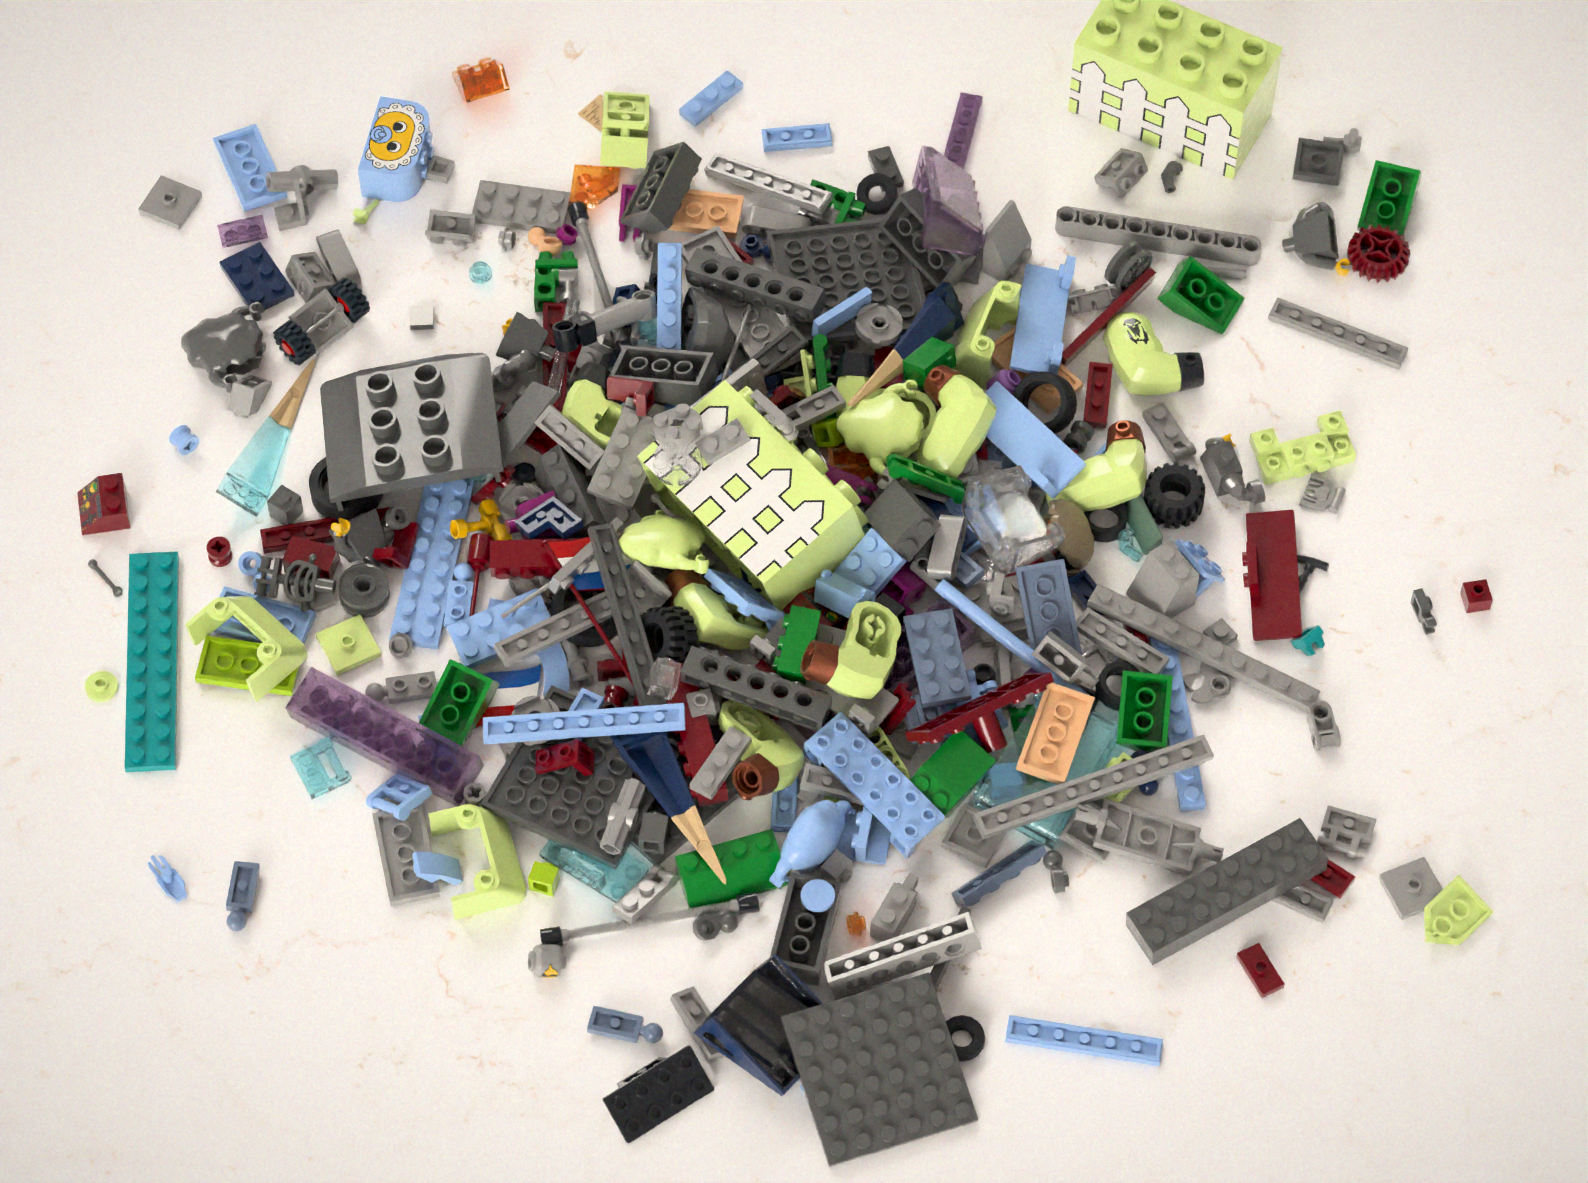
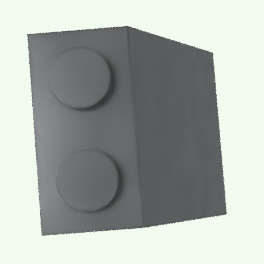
[864,478,941,562]

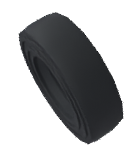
[856,173,898,215]
[946,1015,985,1062]

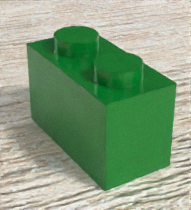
[902,337,956,388]

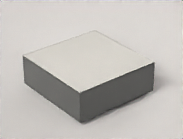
[410,305,434,330]

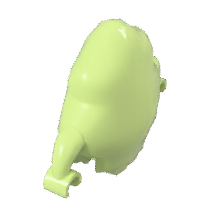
[836,380,923,479]
[618,510,709,574]

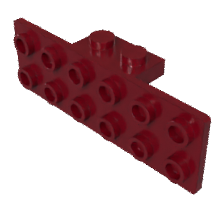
[1242,509,1302,641]

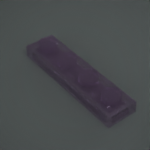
[941,92,983,173]

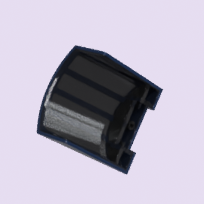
[693,954,823,1096]

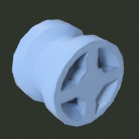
[169,425,199,455]

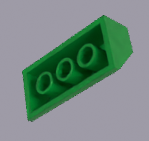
[675,829,787,910]

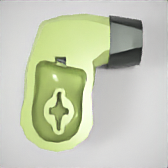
[561,363,622,450]

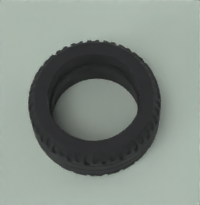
[1013,371,1077,434]

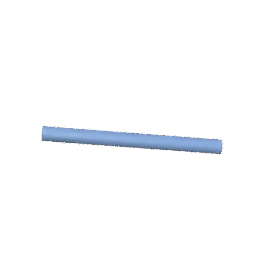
[934,579,1089,695]

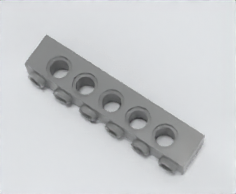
[823,912,982,999]

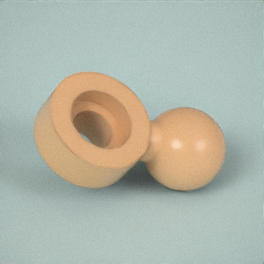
[528,227,562,257]

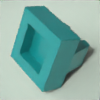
[1290,625,1325,656]

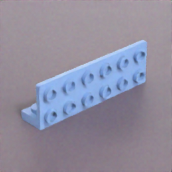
[1009,255,1076,374]
[985,382,1086,499]
[803,712,945,859]

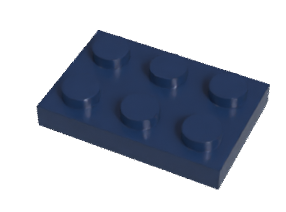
[219,242,295,313]

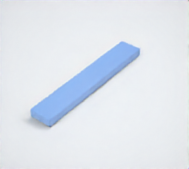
[1005,1015,1163,1066]

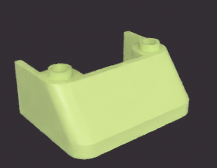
[185,596,307,702]
[428,804,526,920]

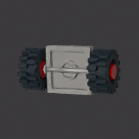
[273,277,370,366]

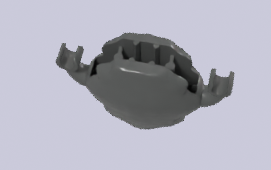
[181,302,266,393]

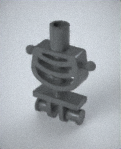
[254,554,337,613]

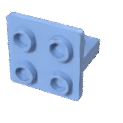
[1174,539,1226,597]
[836,806,891,865]

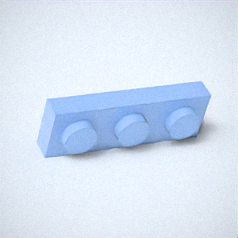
[679,70,743,127]

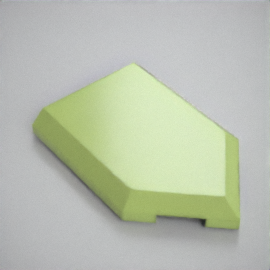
[1424,875,1494,945]

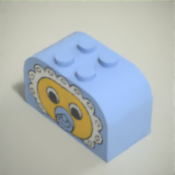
[358,96,434,202]

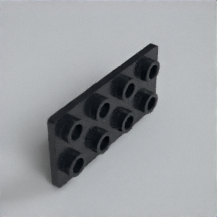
[602,1045,714,1143]

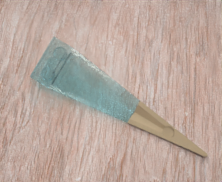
[215,359,315,517]

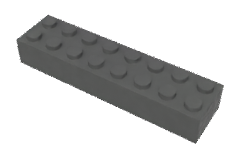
[1126,818,1328,966]

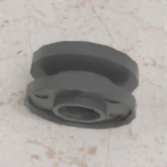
[1104,241,1153,293]
[338,563,390,618]

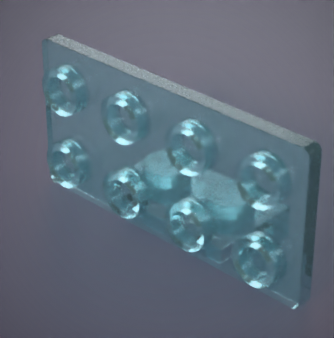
[539,840,650,903]

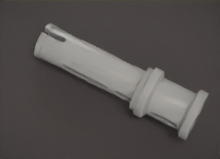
[561,640,595,689]

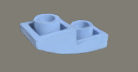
[412,852,463,886]

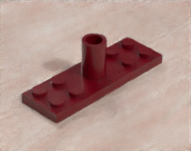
[905,672,1054,753]

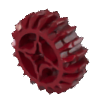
[1347,224,1411,283]

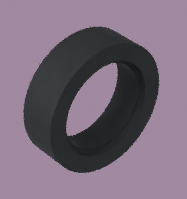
[309,457,383,522]
[550,587,618,647]

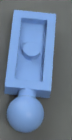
[444,563,474,628]

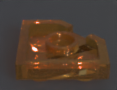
[569,164,621,209]

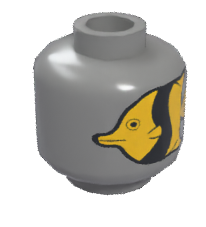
[527,944,567,978]

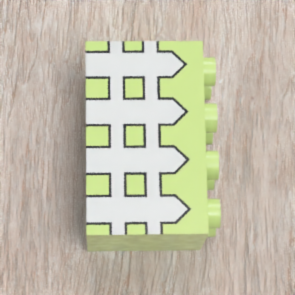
[1068,0,1283,180]
[637,380,868,613]

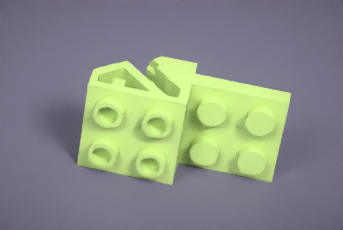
[600,91,650,169]

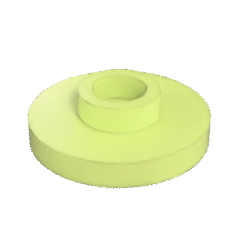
[85,671,118,702]

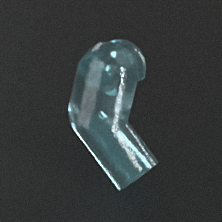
[1118,528,1144,563]

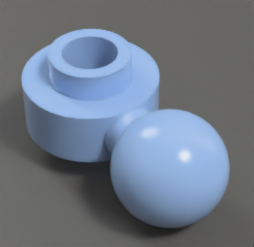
[238,551,271,592]

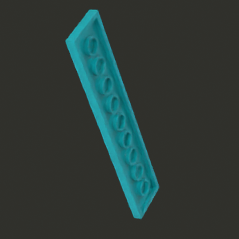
[124,551,179,772]

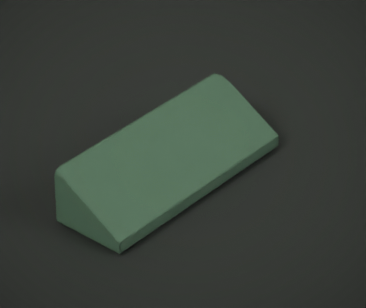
[1123,494,1163,555]

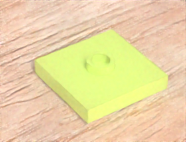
[316,614,381,676]

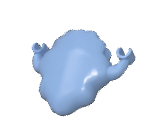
[769,800,856,890]

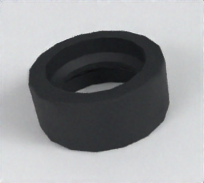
[1083,503,1127,543]
[1095,661,1140,711]

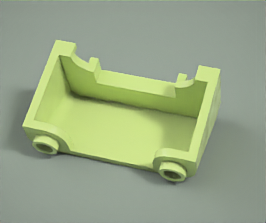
[952,281,1021,390]

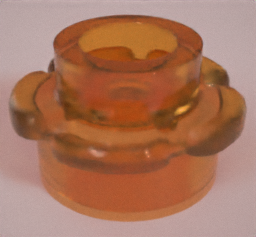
[846,911,866,936]

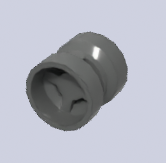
[1063,420,1095,454]

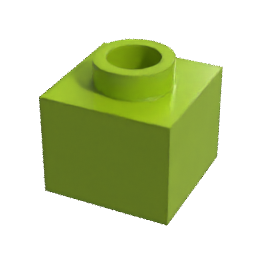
[812,418,845,447]
[528,861,560,897]

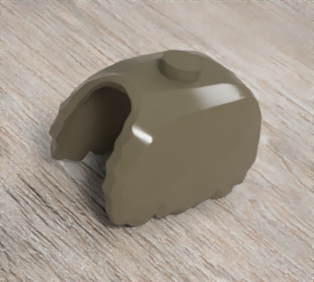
[1033,498,1094,577]

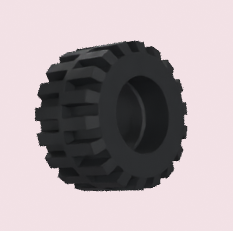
[1143,462,1206,529]
[641,606,698,669]

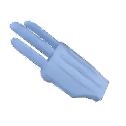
[148,855,187,902]

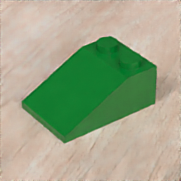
[1357,160,1422,235]
[1157,256,1245,334]
[417,659,500,748]
[910,731,997,818]

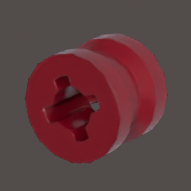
[206,537,233,567]
[602,685,629,709]

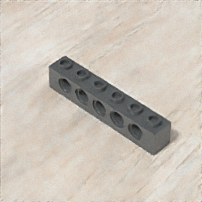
[685,248,827,323]
[681,646,833,731]

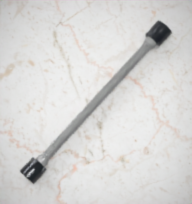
[568,201,632,360]
[539,891,760,946]

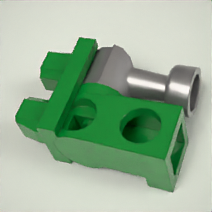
[798,179,866,225]
[534,251,578,312]

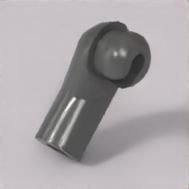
[1161,161,1183,193]

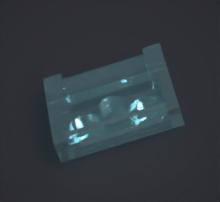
[290,737,352,800]

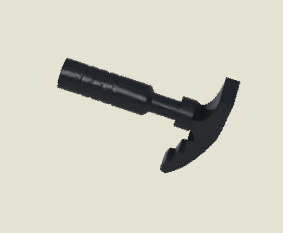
[1297,555,1329,593]

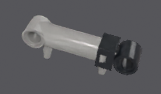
[552,290,657,352]

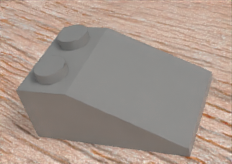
[982,199,1033,281]

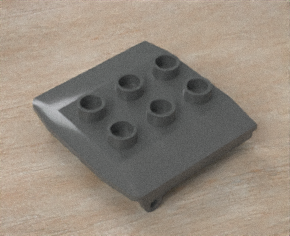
[320,352,504,511]

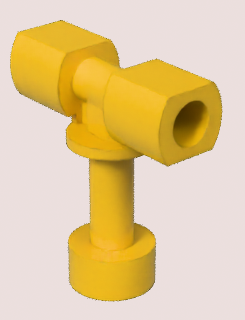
[450,499,512,541]

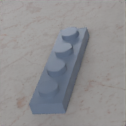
[951,840,1047,907]

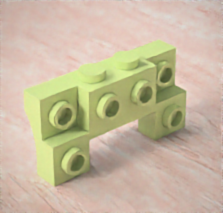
[1249,410,1356,485]

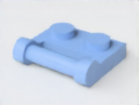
[366,773,432,821]

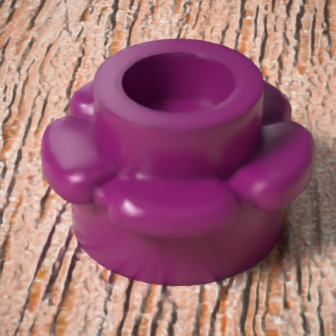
[556,224,578,245]

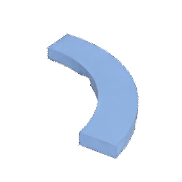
[487,598,570,697]

